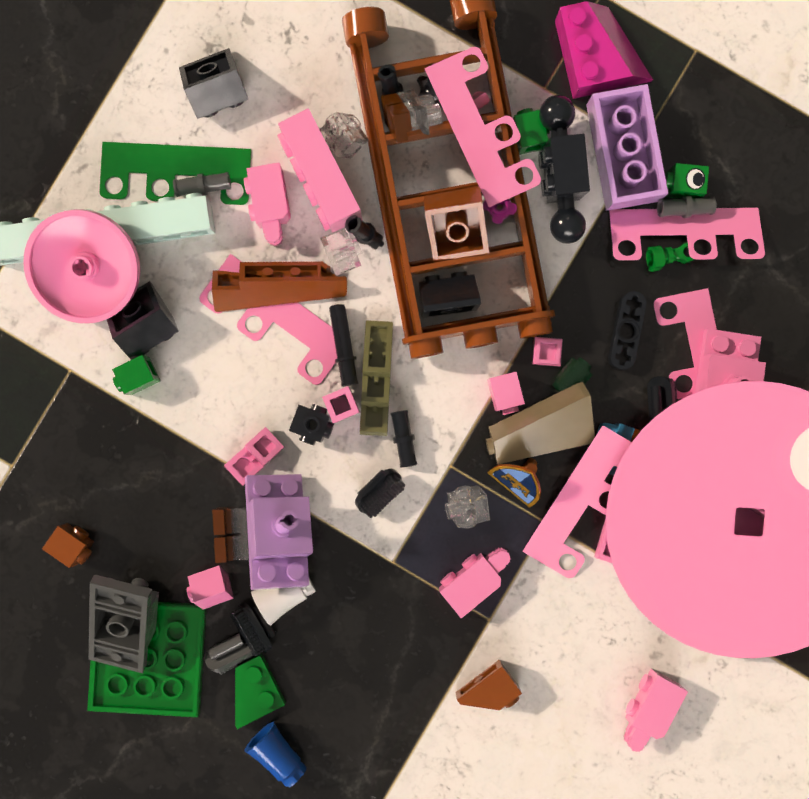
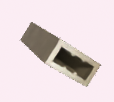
[486,382,595,464]

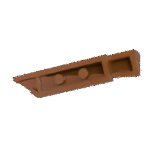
[212,261,347,312]

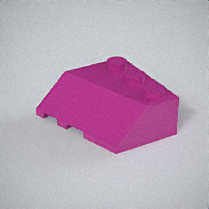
[555,1,653,99]

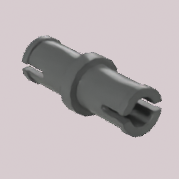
[173,172,231,197]
[657,196,717,218]

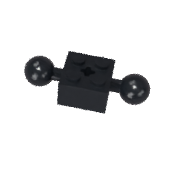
[538,95,590,244]

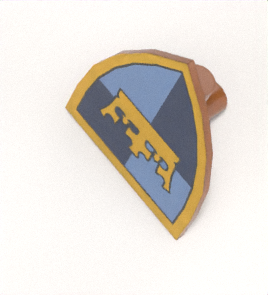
[488,458,541,508]

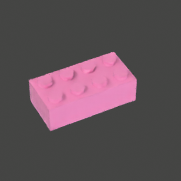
[277,108,363,236]

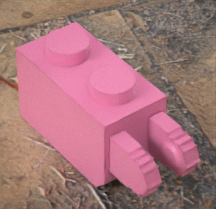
[244,163,291,247]
[439,547,511,618]
[623,669,688,752]

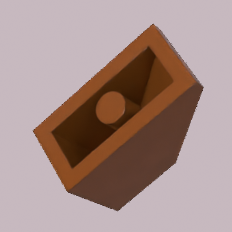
[455,660,522,710]

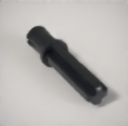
[329,304,359,387]

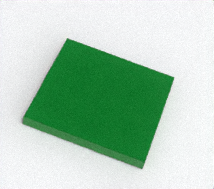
[87,602,207,717]

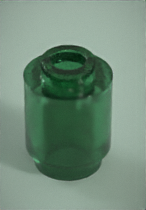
[552,357,593,392]

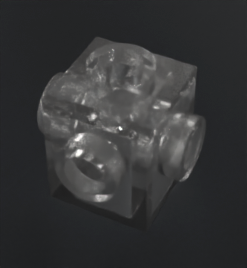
[320,112,369,159]
[445,485,490,528]

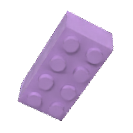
[586,84,668,211]

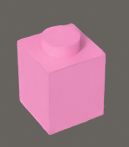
[487,372,525,415]
[322,386,361,423]
[187,565,234,610]

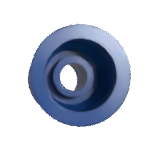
[245,722,307,787]

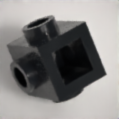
[289,403,334,446]

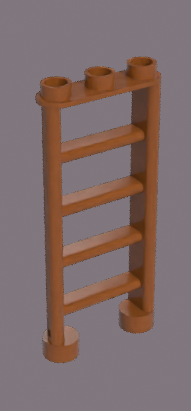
[342,0,555,359]

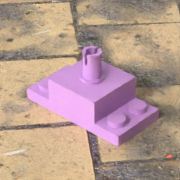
[245,474,313,590]

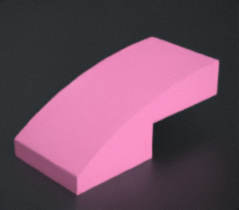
[224,427,284,486]

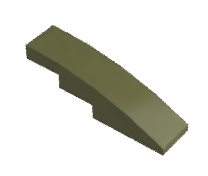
[360,320,393,436]

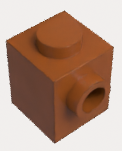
[42,523,94,568]

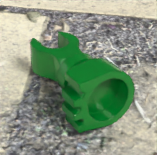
[646,242,695,272]

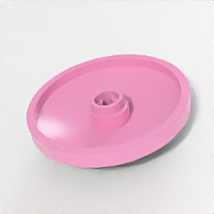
[24,209,140,323]

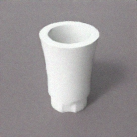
[251,578,316,626]

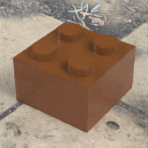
[424,187,490,262]

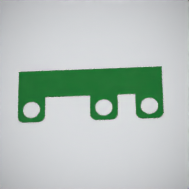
[99,142,251,205]

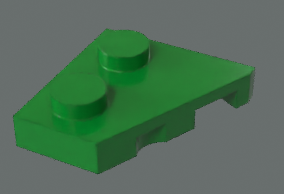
[235,653,286,729]

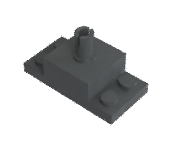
[89,575,159,673]

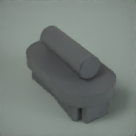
[205,633,256,675]

